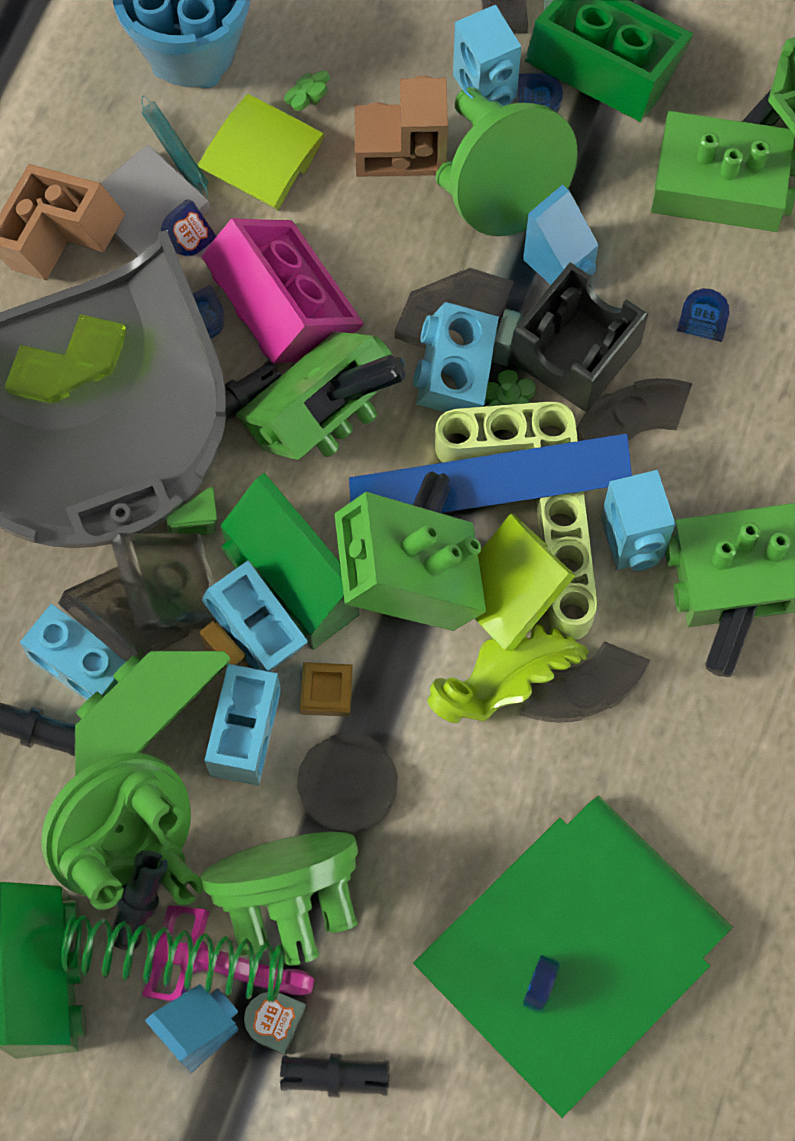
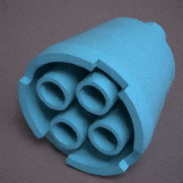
[112,0,251,88]

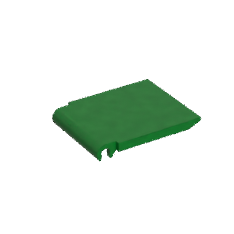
[413,795,734,1118]

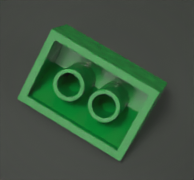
[525,0,694,122]
[221,472,360,650]
[0,882,86,1059]

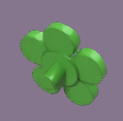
[284,70,330,111]
[485,370,536,406]

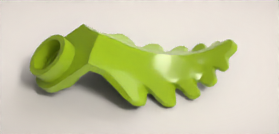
[427,624,589,723]

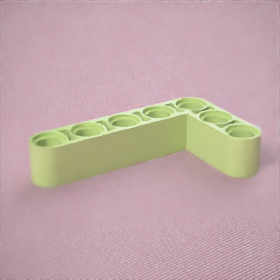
[435,402,597,640]

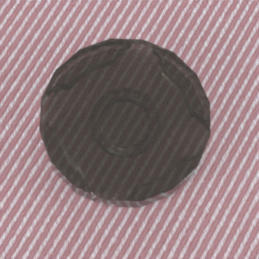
[297,733,398,835]

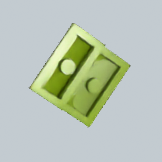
[197,93,326,211]
[475,514,576,651]

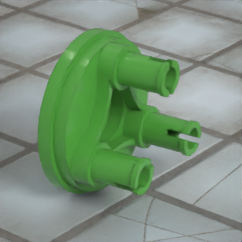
[435,87,577,237]
[41,753,203,910]
[201,832,358,965]

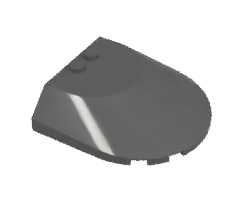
[0,230,227,548]

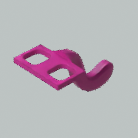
[142,905,315,1002]

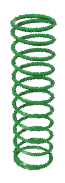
[61,914,284,1003]

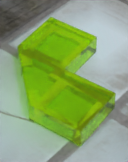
[5,314,127,404]

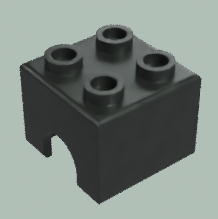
[510,262,648,413]

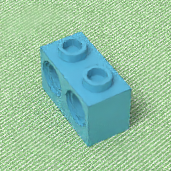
[453,5,521,106]
[413,302,499,412]
[601,470,675,571]
[202,561,308,672]
[19,604,130,700]
[204,664,281,786]

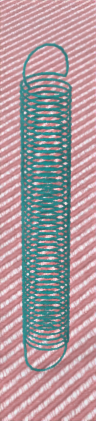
[142,96,208,198]

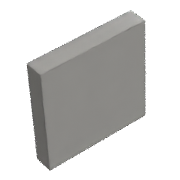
[101,144,210,258]

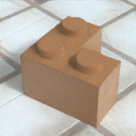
[355,76,448,177]
[0,164,125,280]

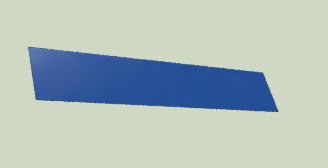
[349,434,632,513]

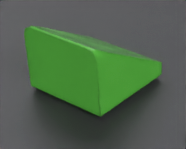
[167,487,217,539]

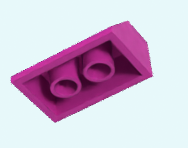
[201,218,364,363]

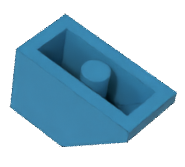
[523,185,598,285]
[145,984,239,1074]

